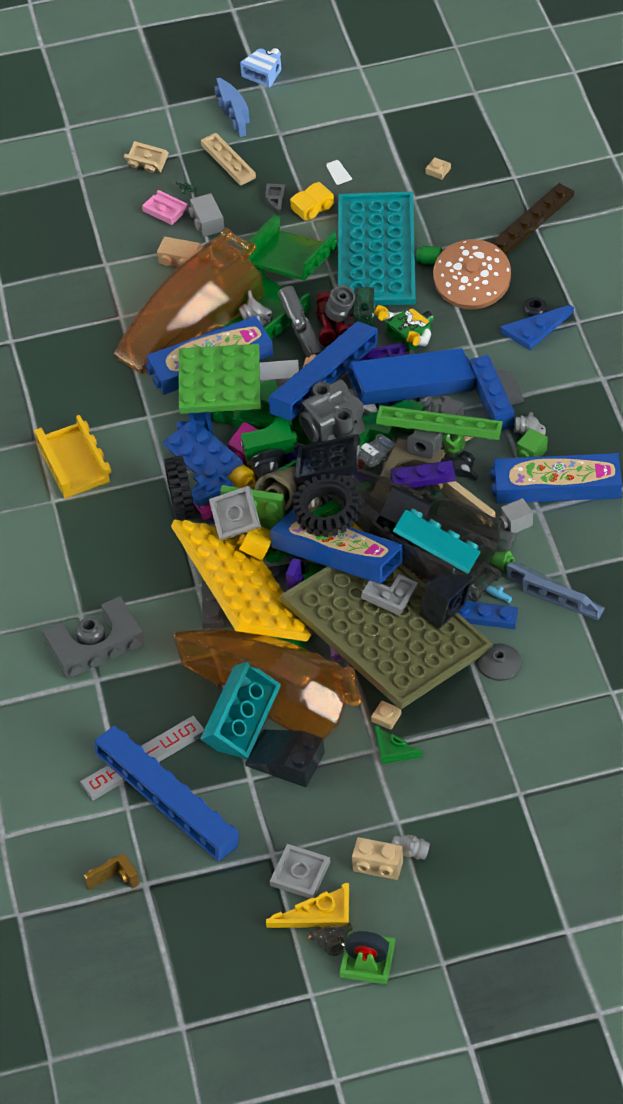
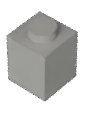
[499,498,533,533]

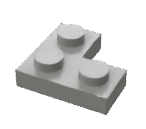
[361,574,418,616]

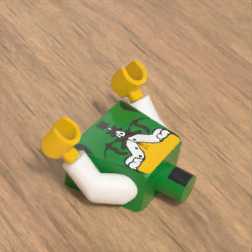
[374,305,434,352]

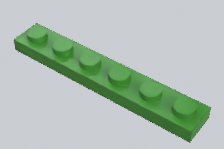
[376,405,502,440]

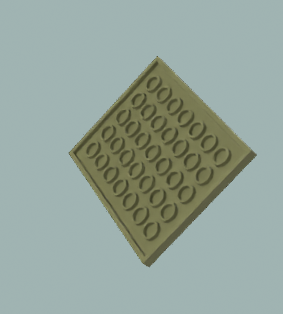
[280,564,493,709]

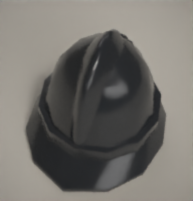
[246,449,286,482]

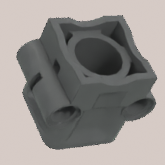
[299,379,365,443]

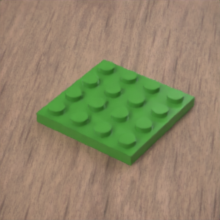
[179,344,261,414]

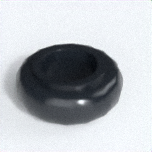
[523,297,547,317]

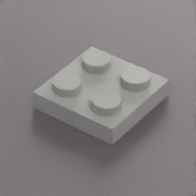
[209,486,261,540]
[270,844,331,899]

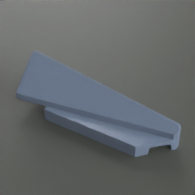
[507,561,605,620]

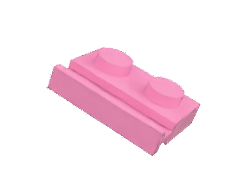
[142,190,188,225]

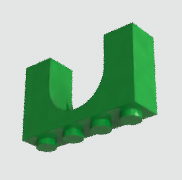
[232,380,297,462]

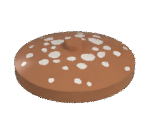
[433,239,511,309]

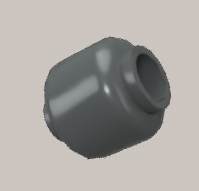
[76,617,105,645]

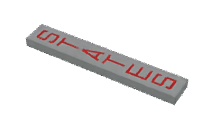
[80,716,204,801]

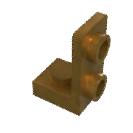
[84,853,140,890]

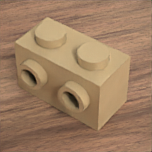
[352,837,403,880]

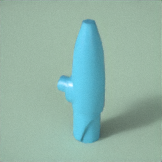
[482,584,512,603]

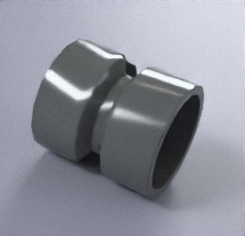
[325,285,355,322]

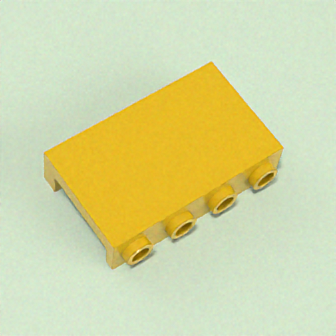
[34,415,112,499]

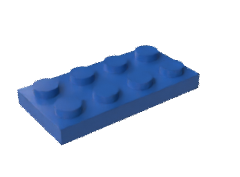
[162,418,243,480]

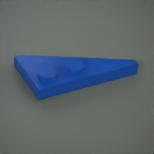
[501,305,574,350]

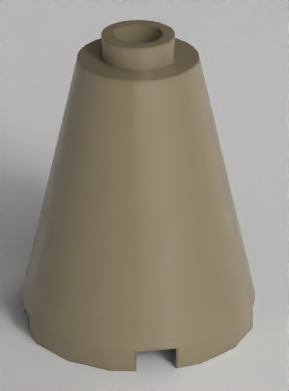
[254,467,301,512]

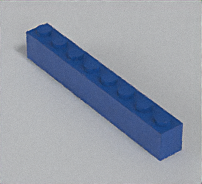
[269,321,378,421]
[94,725,239,862]

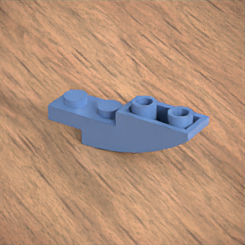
[214,78,250,137]

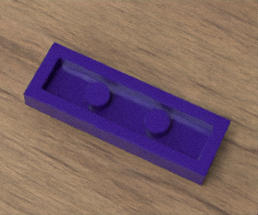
[390,460,456,489]

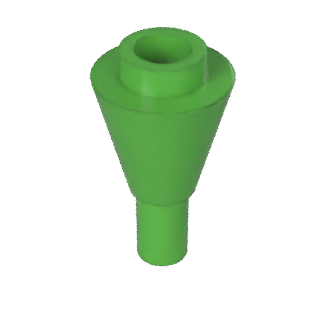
[477,550,514,572]

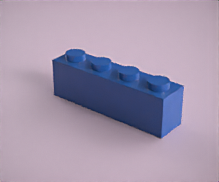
[470,355,514,431]

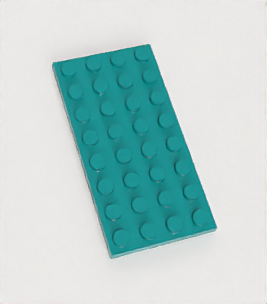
[338,191,416,306]

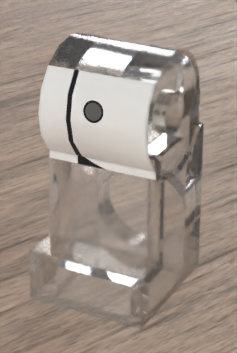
[359,434,395,467]

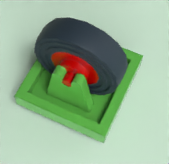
[340,931,395,985]

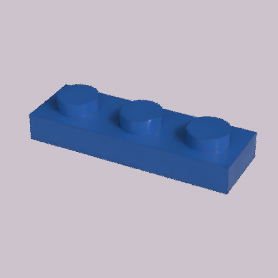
[458,601,518,629]

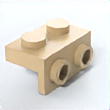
[124,141,169,173]

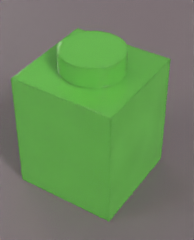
[516,428,548,458]

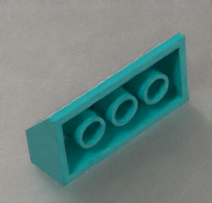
[393,508,480,574]
[200,661,281,759]

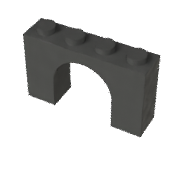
[43,596,144,679]

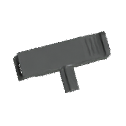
[407,395,464,459]

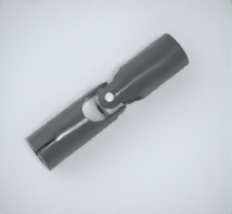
[277,286,322,358]

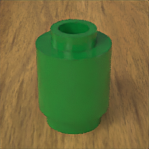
[416,245,443,265]

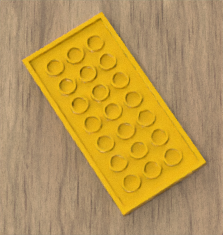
[171,519,311,641]

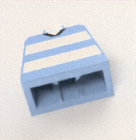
[240,48,281,88]

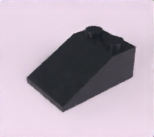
[245,729,325,788]

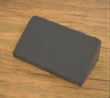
[495,369,524,405]

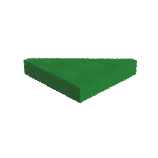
[374,726,423,764]

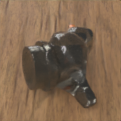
[308,923,353,956]

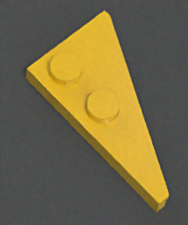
[266,883,349,928]

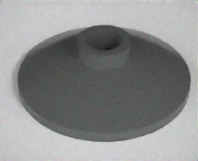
[478,644,521,681]

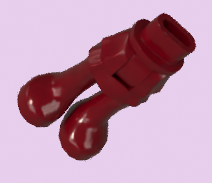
[316,291,351,347]

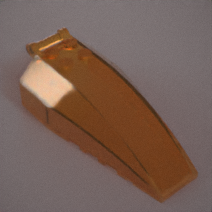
[114,228,264,374]
[173,630,362,740]

